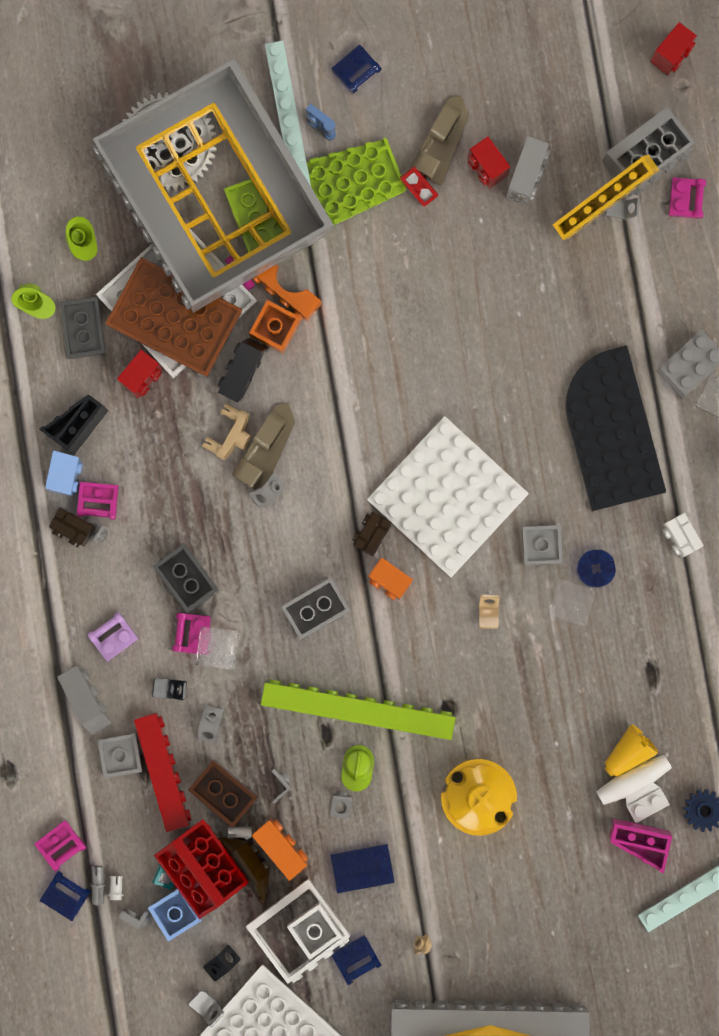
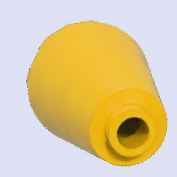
[605,724,658,777]

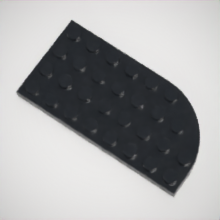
[566,346,666,512]

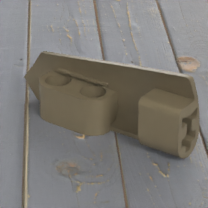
[410,96,469,185]
[232,403,295,490]

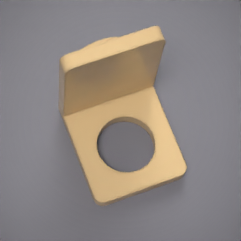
[479,595,500,629]

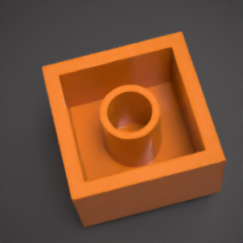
[249,300,301,354]
[368,557,413,601]

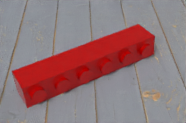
[134,713,192,832]

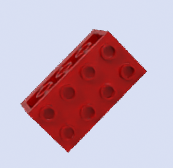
[154,819,249,919]

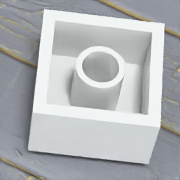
[287,902,342,960]

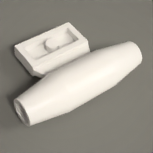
[596,755,672,823]

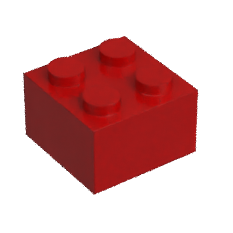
[650,22,697,76]
[467,136,510,189]
[117,349,163,399]

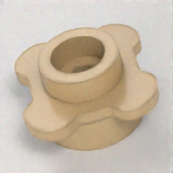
[414,934,432,955]

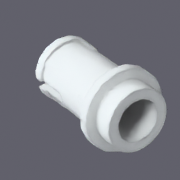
[228,825,252,840]
[108,876,124,900]

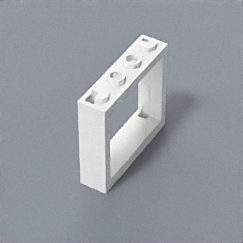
[246,878,350,984]

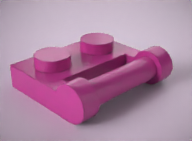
[668,177,706,219]
[77,482,119,520]
[172,613,211,655]
[34,820,87,871]

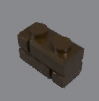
[49,507,96,548]
[352,512,392,557]

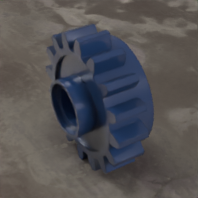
[682,789,719,832]

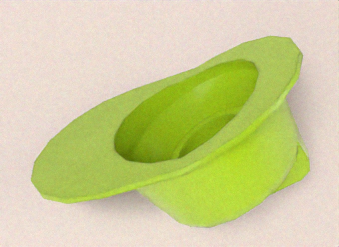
[65,216,98,261]
[11,283,56,319]
[341,745,374,792]

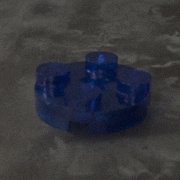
[577,550,616,588]

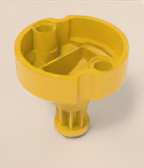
[441,759,517,836]

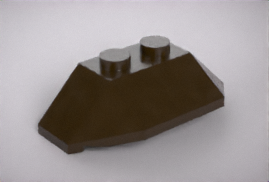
[217,835,271,903]

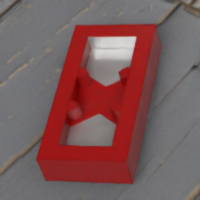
[400,165,439,207]

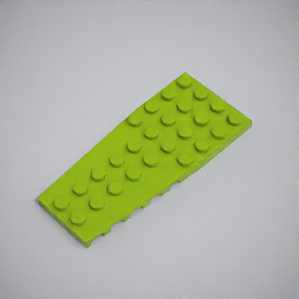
[224,138,406,253]

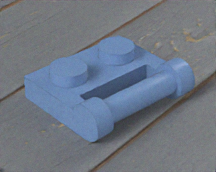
[306,103,336,140]

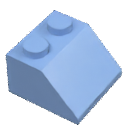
[45,451,83,496]

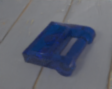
[331,45,382,94]
[39,871,91,921]
[331,934,382,985]

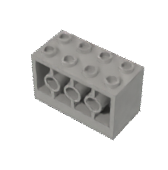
[602,107,695,197]

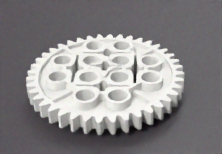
[122,92,217,193]

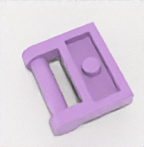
[87,611,138,662]

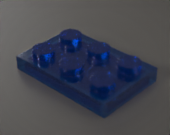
[330,844,395,894]

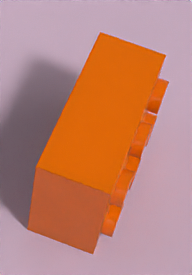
[252,818,309,881]

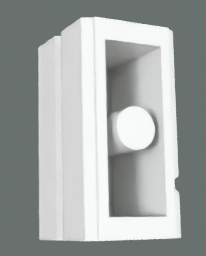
[662,513,704,558]

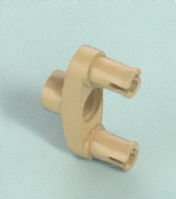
[202,403,252,460]

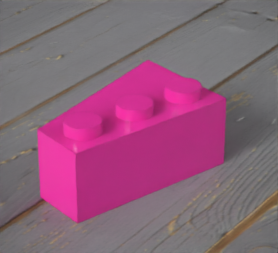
[609,818,672,874]

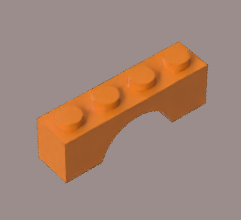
[252,264,322,321]

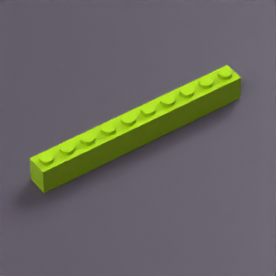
[261,679,456,740]

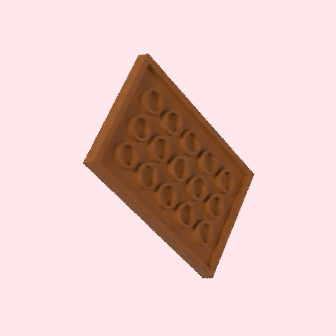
[105,257,243,377]

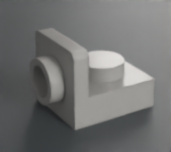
[118,908,151,930]

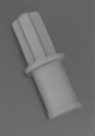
[90,865,106,905]

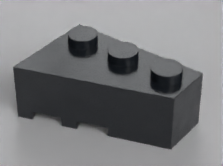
[217,337,269,403]
[39,394,109,456]

